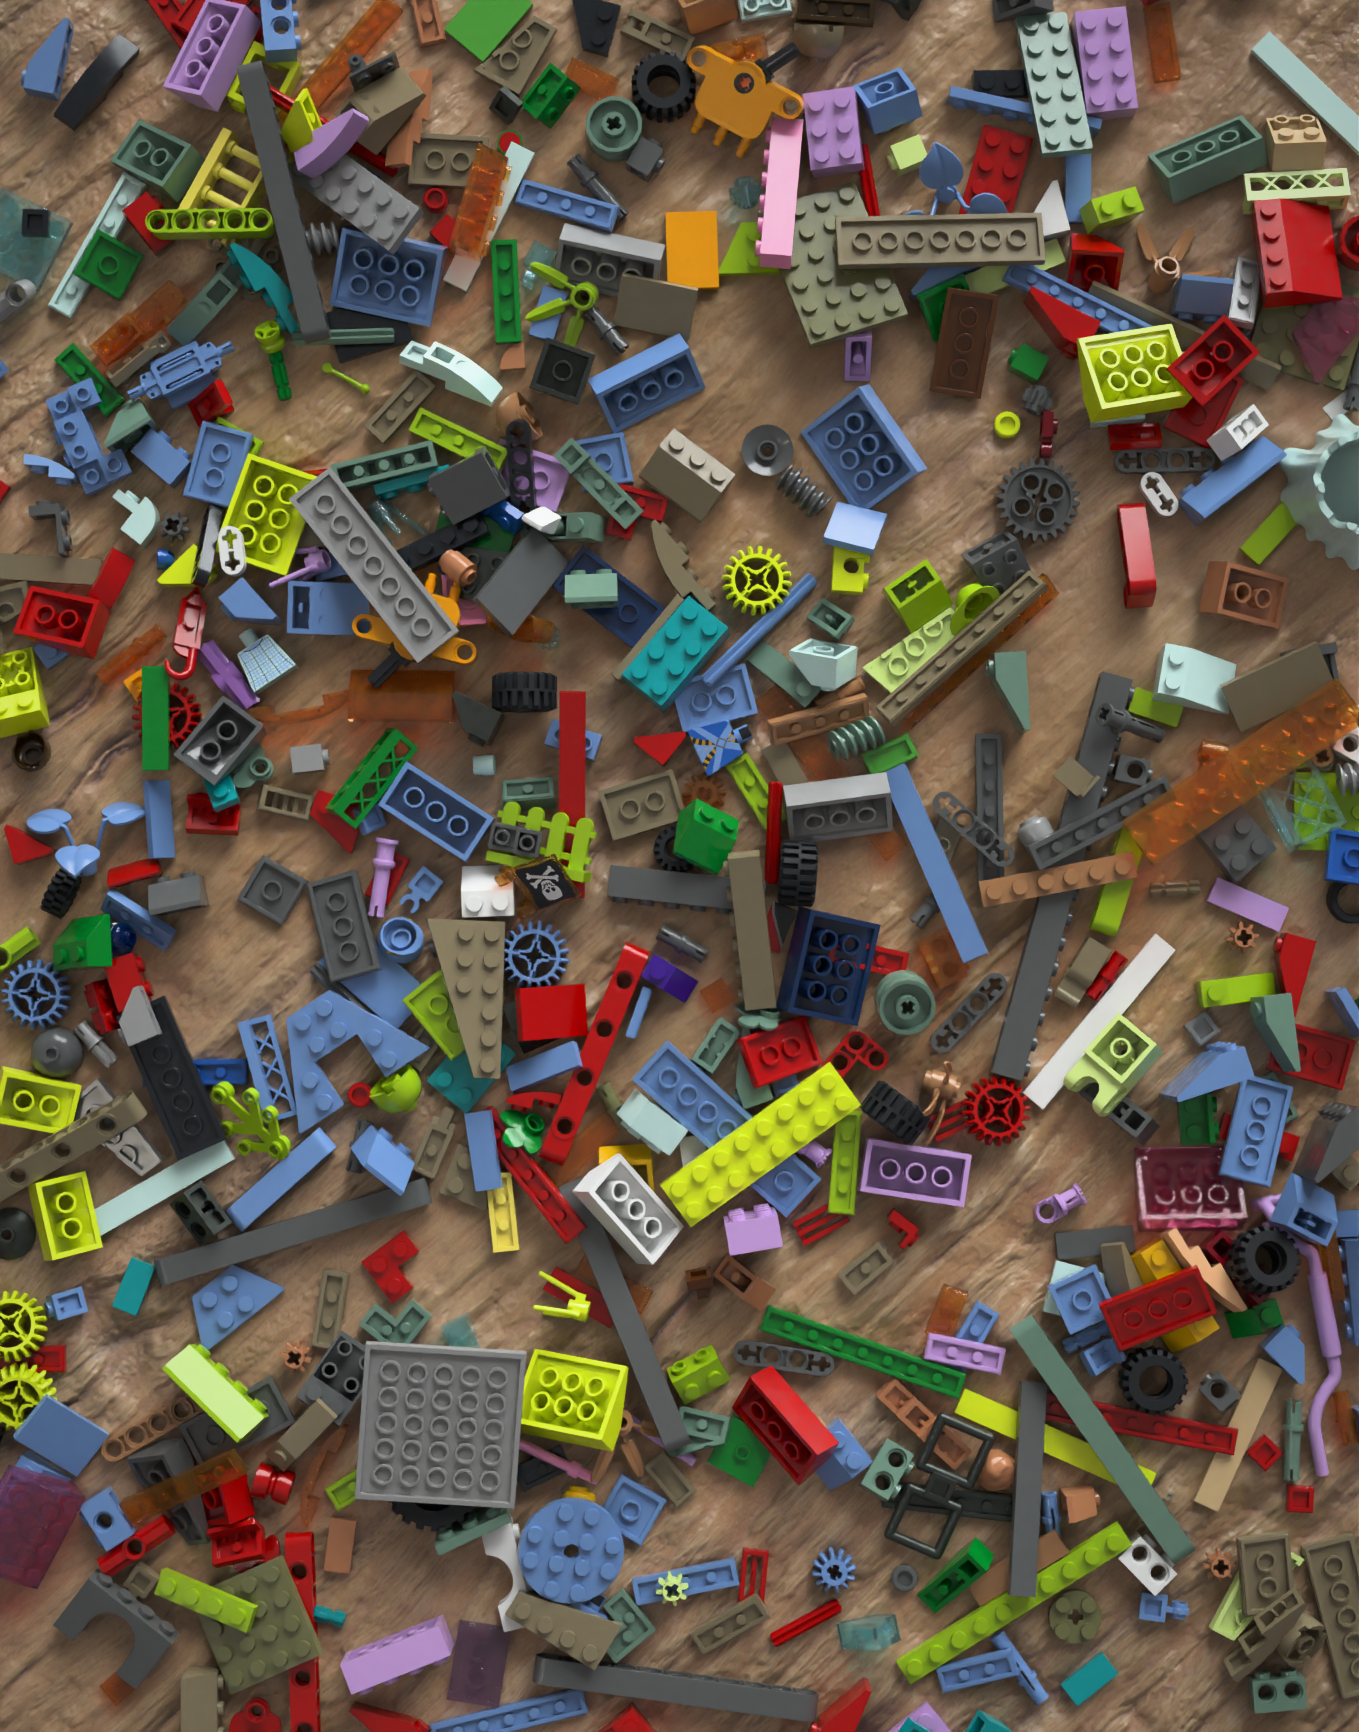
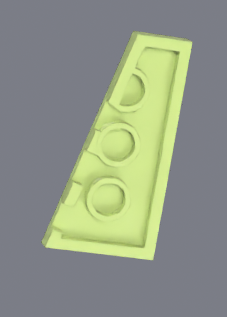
[862,608,955,694]
[1208,1552,1305,1641]

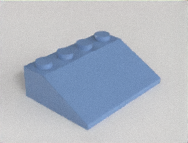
[330,225,448,327]
[801,384,927,510]
[1159,1041,1255,1102]

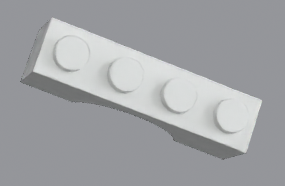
[482,1517,533,1632]

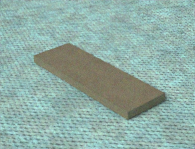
[1301,1532,1359,1700]

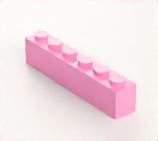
[755,117,803,269]

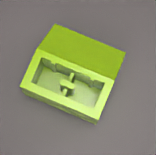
[882,558,954,634]

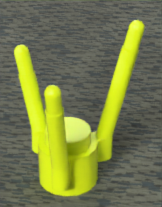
[533,1271,591,1322]

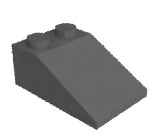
[173,695,267,787]

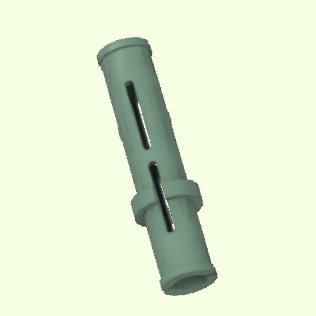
[1283,1399,1304,1481]

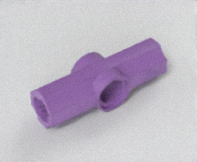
[198,640,261,713]

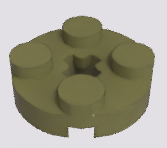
[1048,1589,1102,1644]

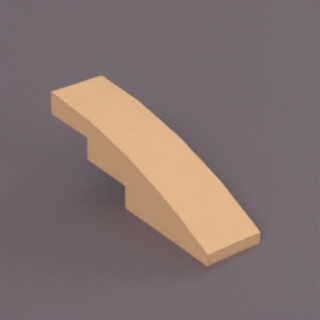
[1159,1228,1247,1312]

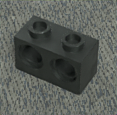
[169,1180,232,1246]

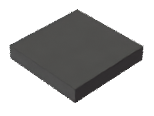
[237,855,309,926]

